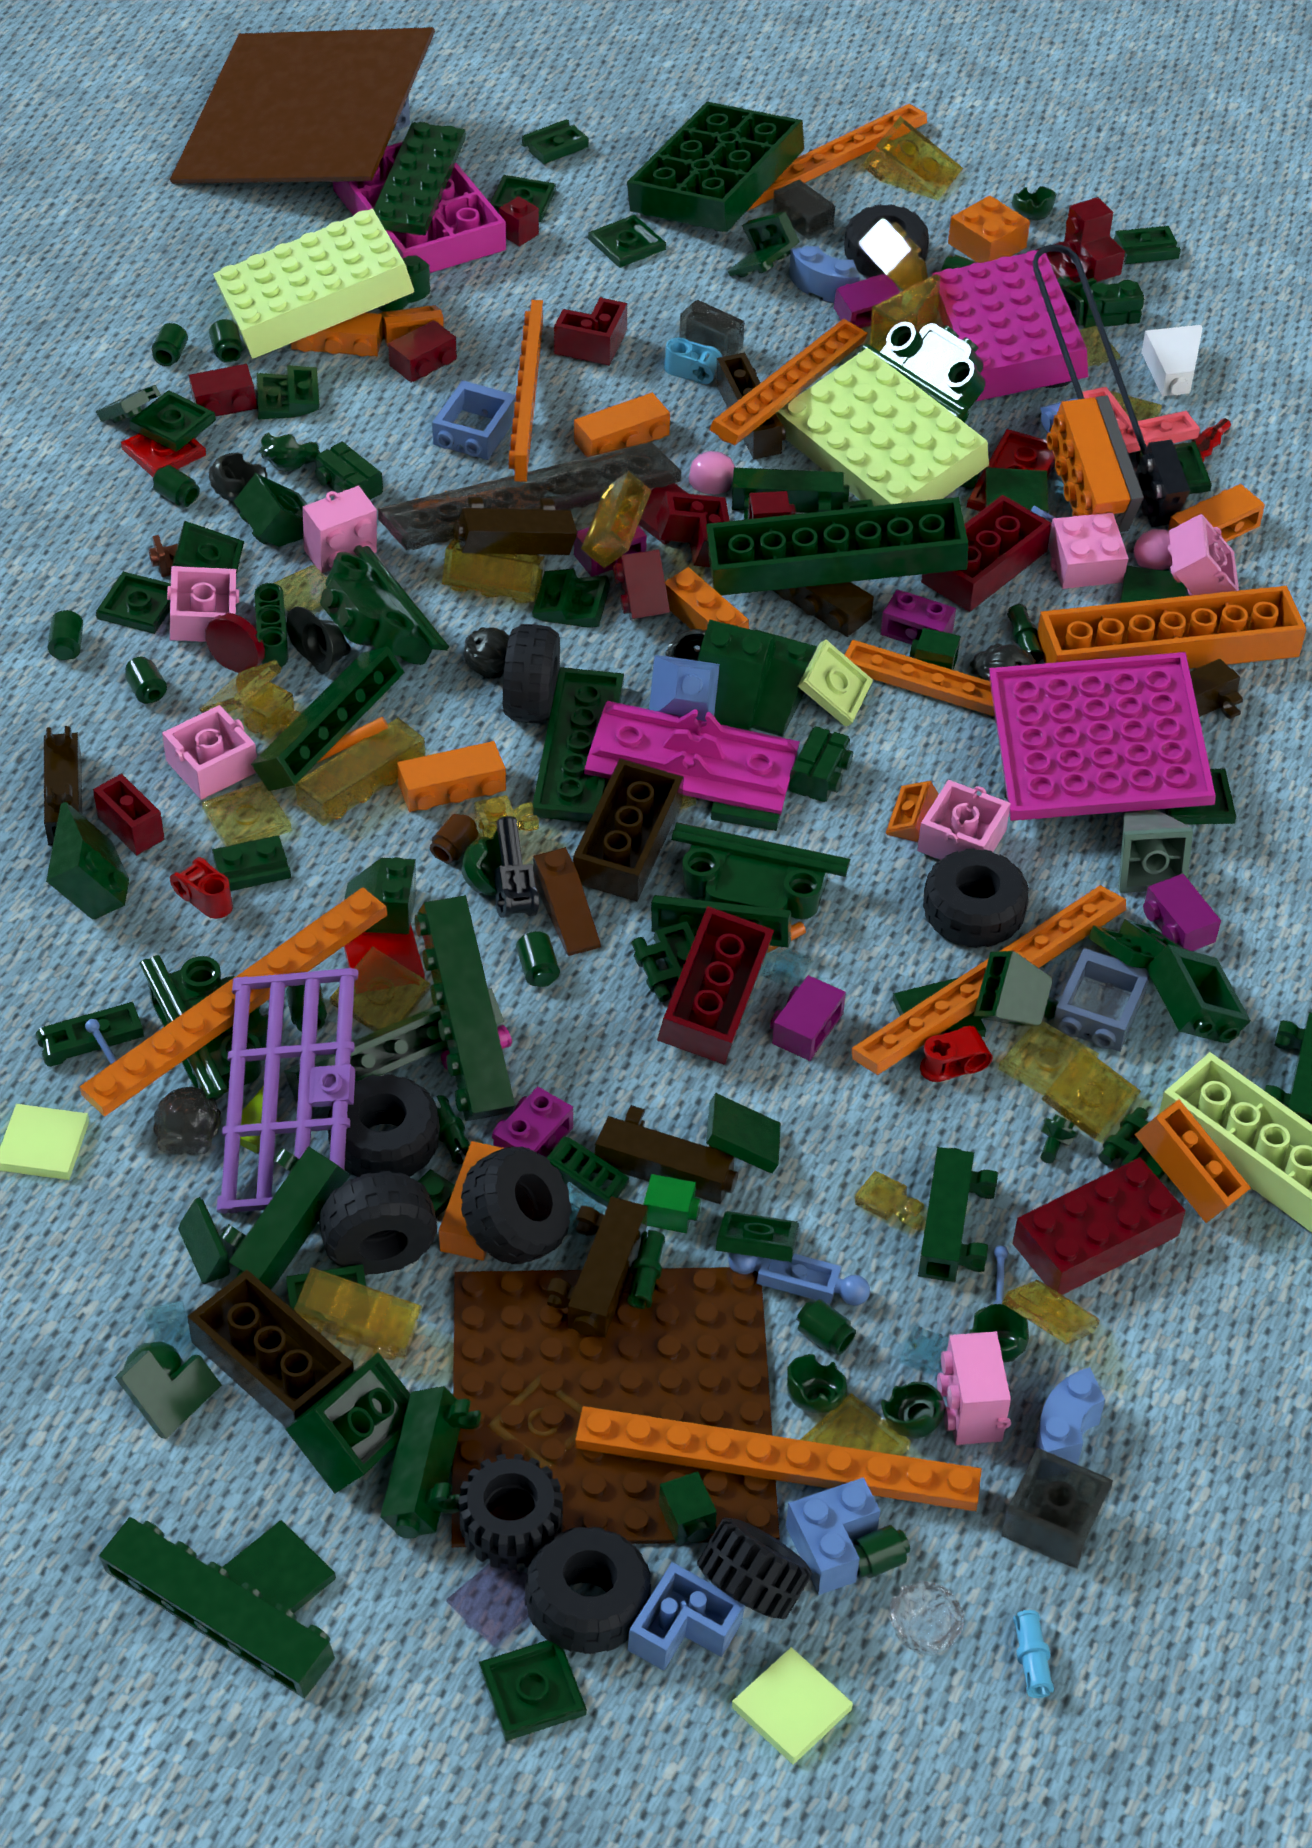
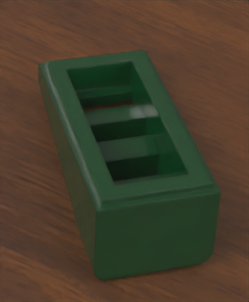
[547,1136,629,1207]

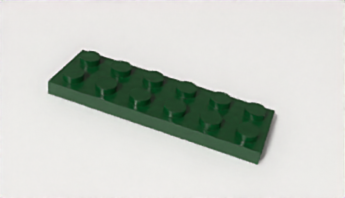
[373,122,466,236]
[532,667,624,823]

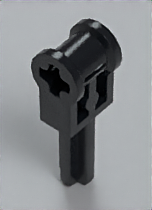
[493,816,539,918]

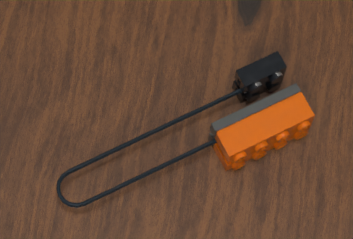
[1033,244,1190,532]

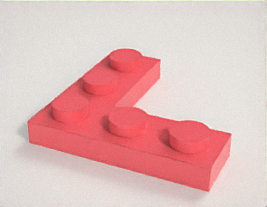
[1082,387,1200,454]

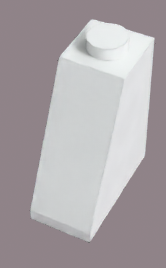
[1141,325,1203,396]

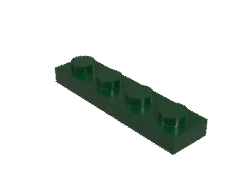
[651,895,791,948]

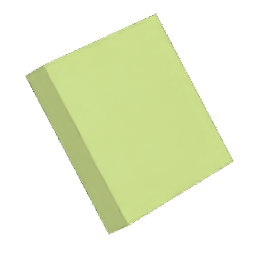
[798,639,873,726]
[0,1104,89,1180]
[732,1647,853,1765]

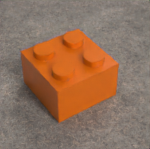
[948,195,1030,263]

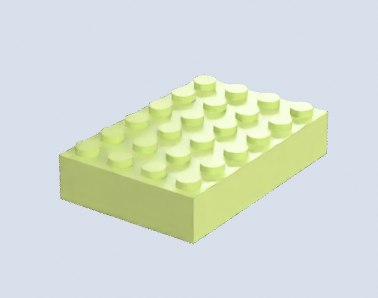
[213,208,415,359]
[777,348,989,506]

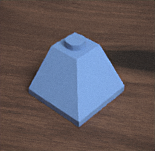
[649,655,720,721]

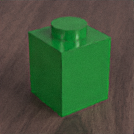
[643,1174,701,1233]

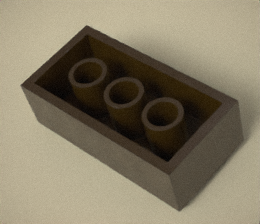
[573,758,684,902]
[187,1270,354,1428]

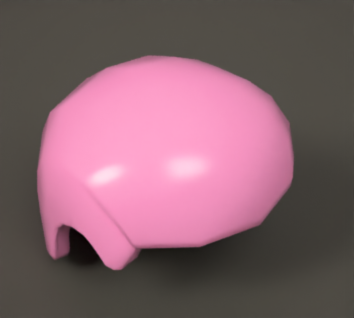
[689,451,735,495]
[1134,529,1173,571]

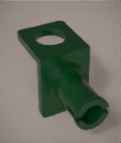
[1057,276,1097,326]

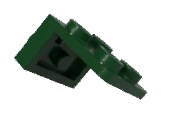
[727,211,800,278]

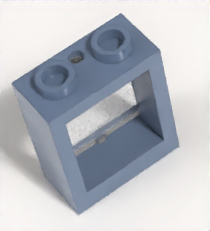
[1052,948,1150,1052]

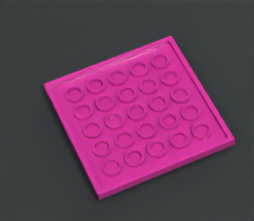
[989,652,1216,821]

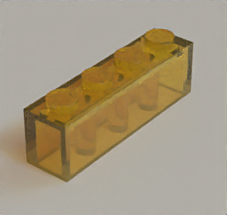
[295,717,425,826]

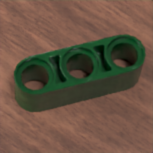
[254,583,289,669]

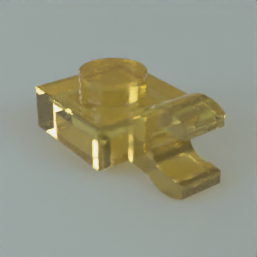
[855,1171,924,1229]

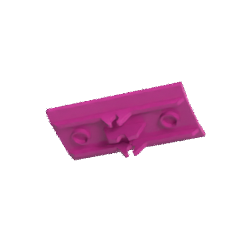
[584,701,800,816]

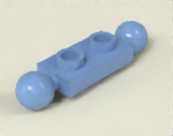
[728,1253,870,1306]

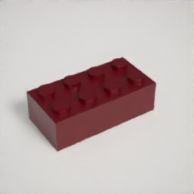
[921,495,1052,612]
[657,906,774,1065]
[1012,1157,1186,1298]

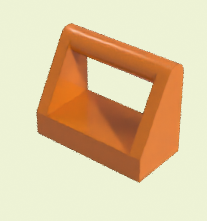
[378,305,444,347]

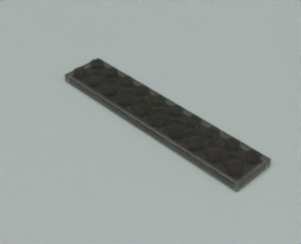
[378,442,682,551]

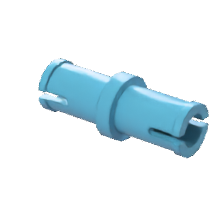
[1013,1610,1054,1698]

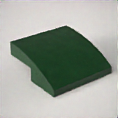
[256,365,320,420]
[532,568,611,627]
[1088,919,1184,968]

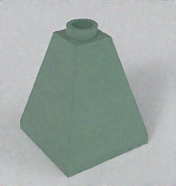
[1118,809,1193,893]

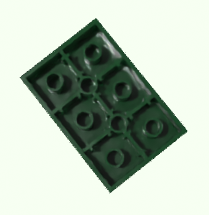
[627,102,805,232]

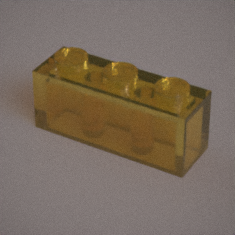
[581,471,652,568]
[442,539,545,603]
[294,1267,422,1360]

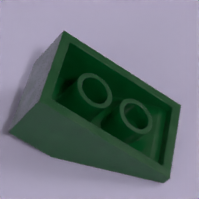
[698,620,776,731]
[752,629,817,737]
[46,802,129,919]
[285,1352,410,1494]

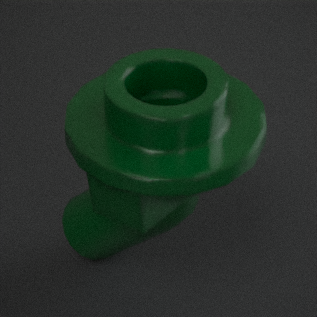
[1040,1114,1078,1164]

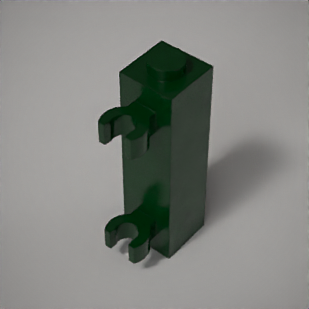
[732,467,849,520]
[1265,1012,1312,1125]
[220,1146,350,1290]
[918,1147,998,1282]
[380,1386,482,1539]

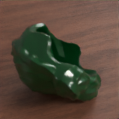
[259,433,320,472]

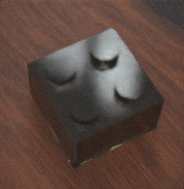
[1001,1448,1113,1569]

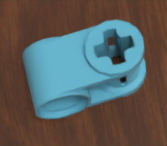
[664,337,722,385]

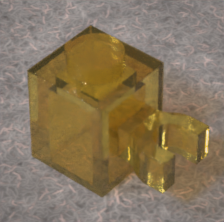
[242,681,301,739]
[474,795,539,838]

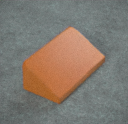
[886,781,939,842]

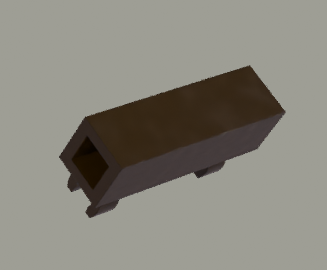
[453,496,578,555]
[1190,659,1243,719]
[44,726,82,845]
[595,1105,738,1204]
[547,1196,648,1338]

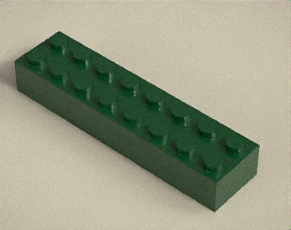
[706,497,968,596]

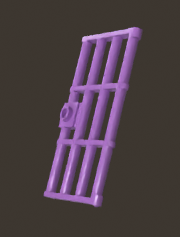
[217,968,359,1214]

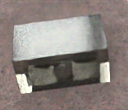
[773,180,835,240]
[679,300,745,357]

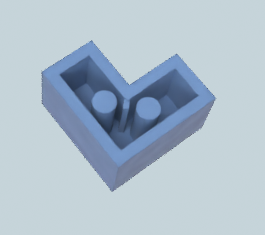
[786,1477,880,1595]
[628,1562,745,1671]

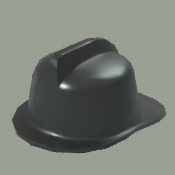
[286,606,351,674]

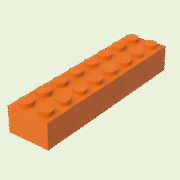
[1037,586,1306,669]

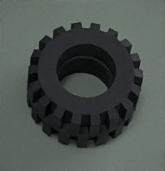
[459,1454,563,1570]
[697,1518,813,1619]

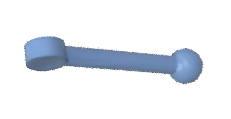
[1031,506,1062,522]
[85,1019,117,1064]
[993,1246,1008,1304]

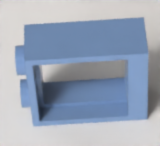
[432,380,516,460]

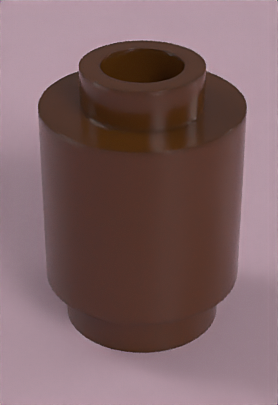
[430,814,479,864]

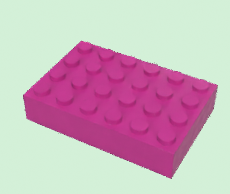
[333,142,506,273]
[932,250,1088,402]

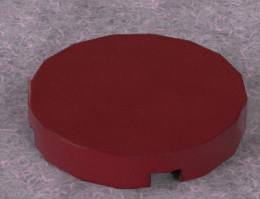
[205,613,265,674]

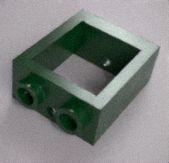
[1146,944,1251,1043]

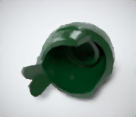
[461,829,502,896]

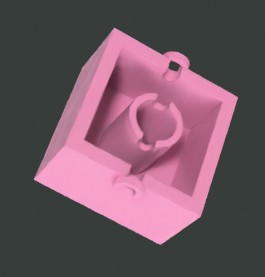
[303,486,377,574]
[1048,513,1129,589]
[1168,514,1239,596]
[167,566,239,642]
[162,705,257,800]
[917,780,1011,860]
[937,1332,1011,1445]

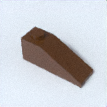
[533,847,601,956]

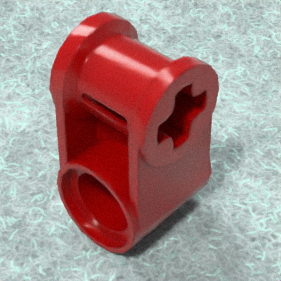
[170,857,233,919]
[920,1026,993,1082]

